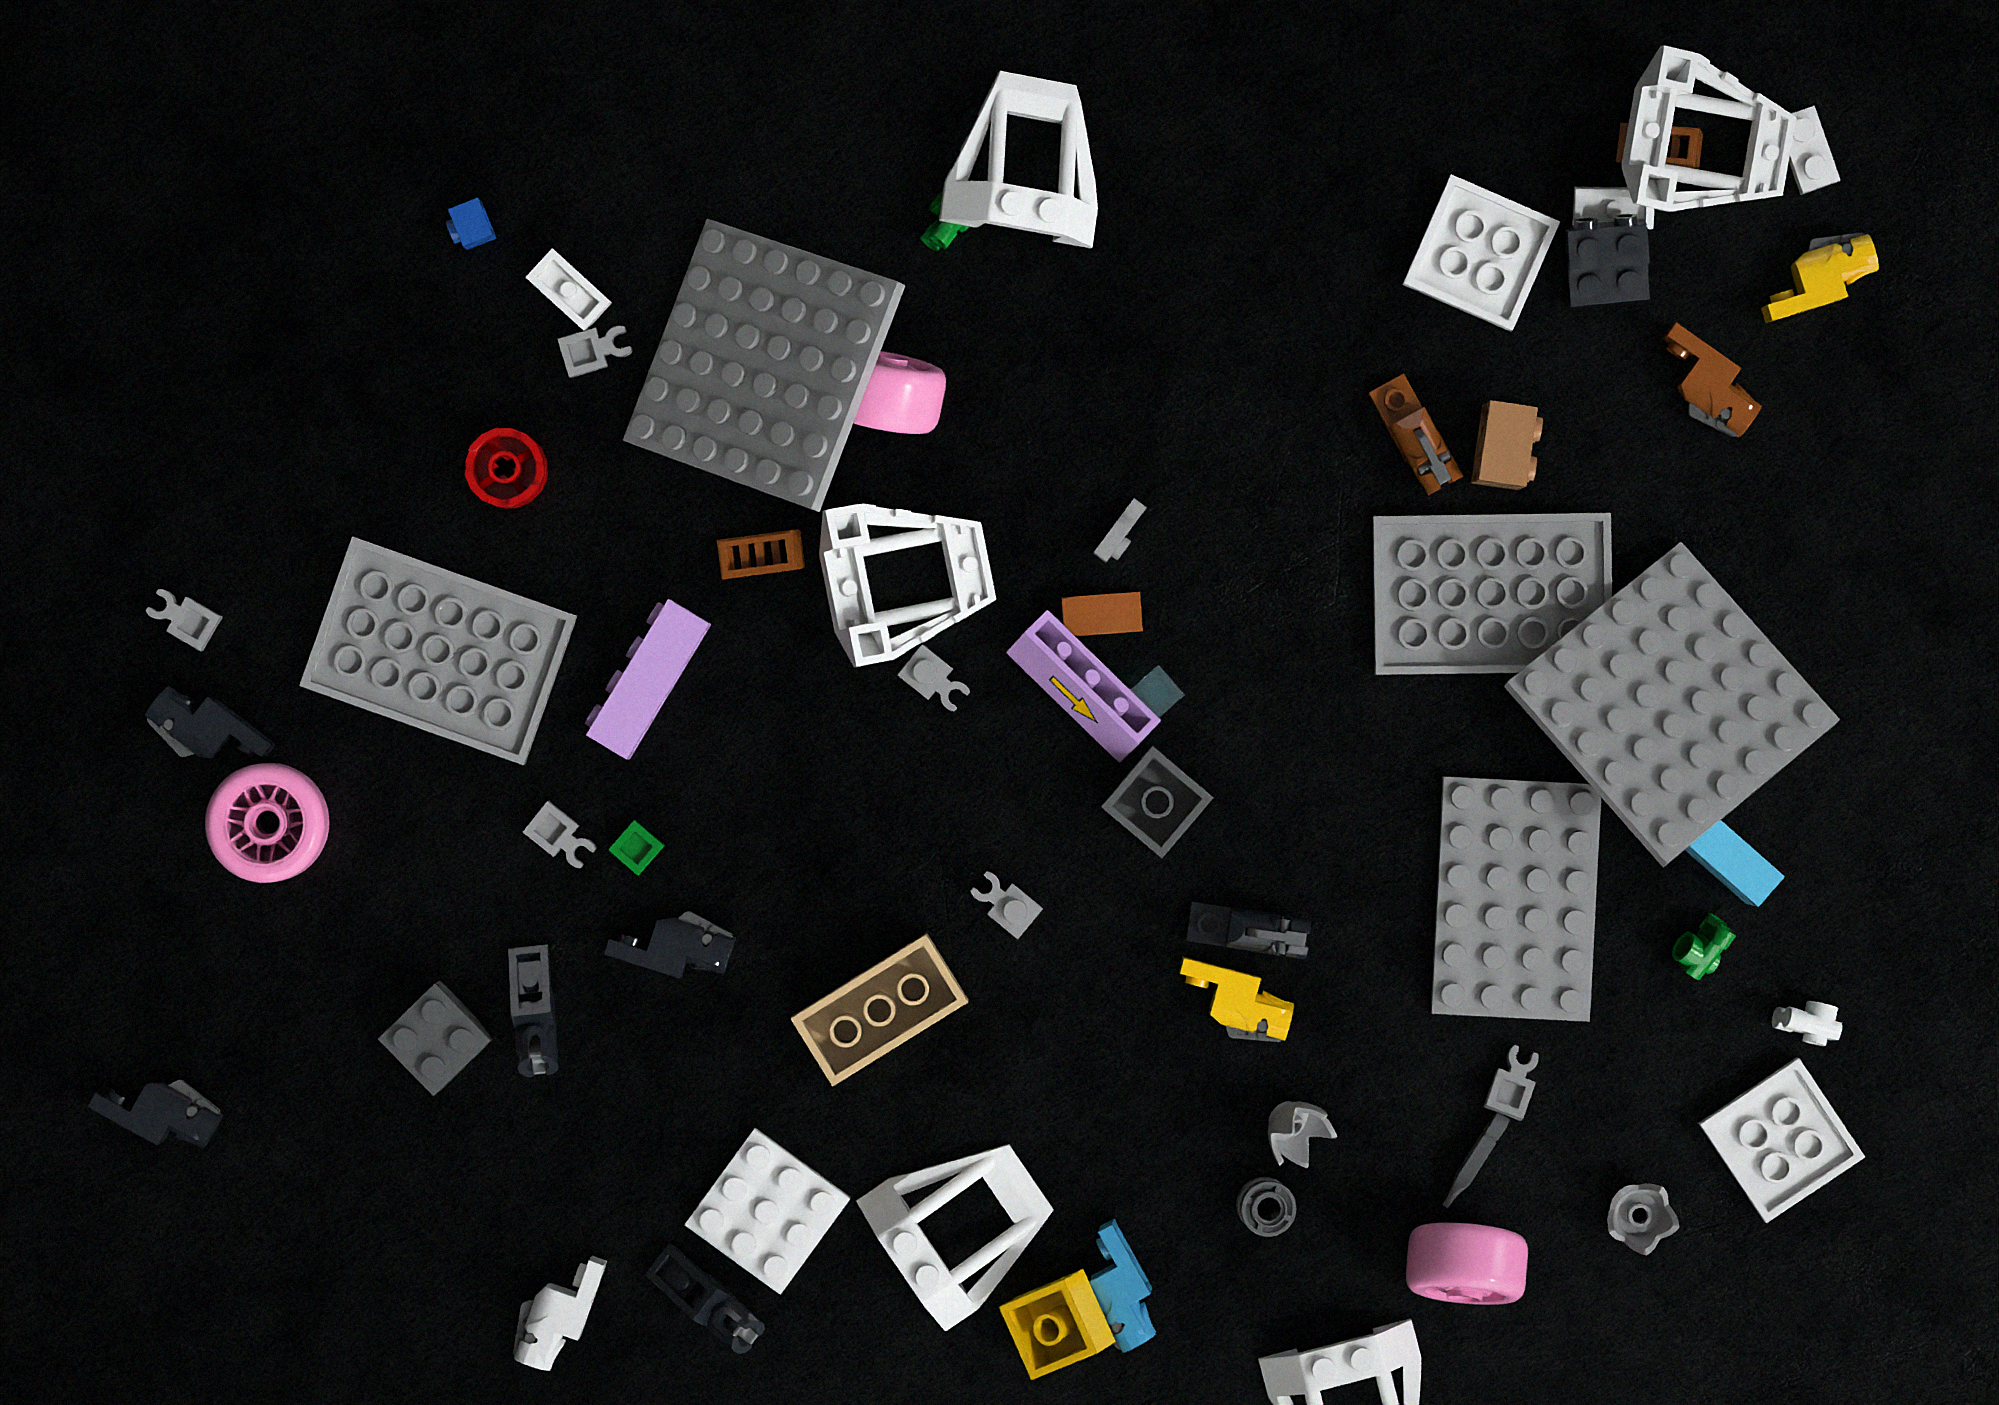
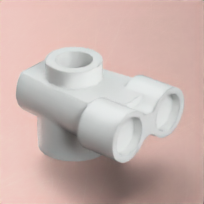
[1772,1001,1842,1046]

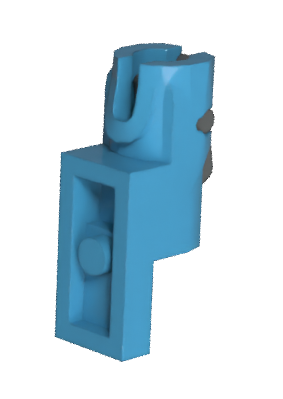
[1090,1219,1156,1353]

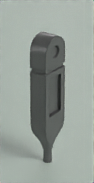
[1442,1112,1510,1208]

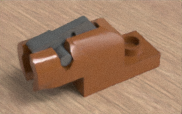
[1662,323,1762,437]
[1368,374,1463,495]

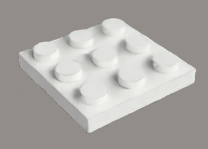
[1402,174,1560,332]
[1698,1057,1865,1223]
[685,1128,851,1295]

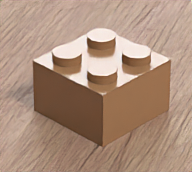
[1471,400,1543,490]

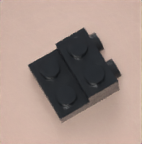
[1564,214,1650,307]

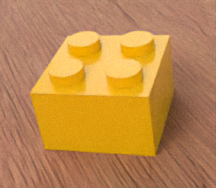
[999,1269,1116,1380]

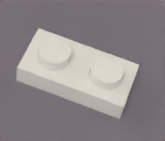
[1789,106,1840,195]
[1572,186,1654,229]
[526,248,612,331]

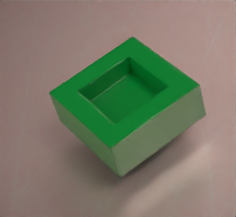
[609,820,665,876]

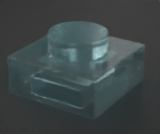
[1130,665,1184,718]

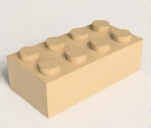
[791,932,968,1086]

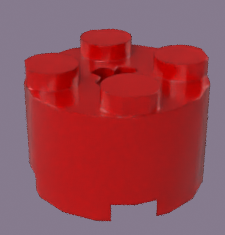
[465,428,548,509]

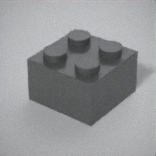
[1101,746,1213,858]
[378,981,495,1096]

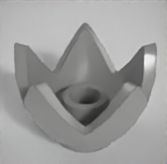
[1268,1101,1337,1168]
[1607,1183,1679,1255]

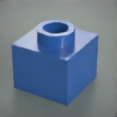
[446,198,496,250]

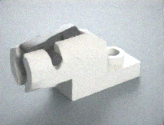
[513,1256,607,1371]

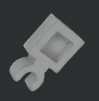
[558,326,633,378]
[1093,499,1147,563]
[146,589,222,651]
[898,644,970,711]
[523,801,597,868]
[971,871,1043,939]
[1483,1045,1539,1121]

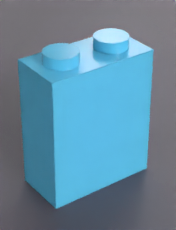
[1685,820,1785,907]

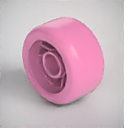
[853,351,946,434]
[205,763,329,883]
[1406,1223,1528,1305]

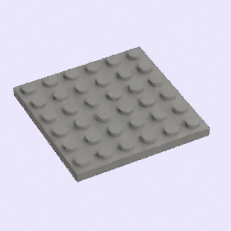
[623,219,905,512]
[1504,542,1840,868]

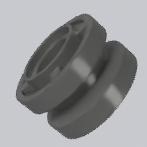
[1236,1177,1296,1237]

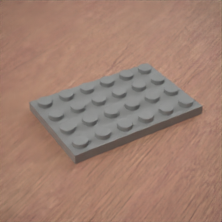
[1372,513,1612,675]
[299,537,577,765]
[1430,776,1601,1022]

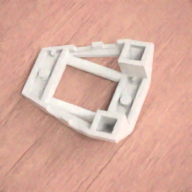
[1622,46,1796,212]
[939,71,1098,248]
[819,503,996,667]
[856,1144,1053,1331]
[1258,1319,1421,1405]

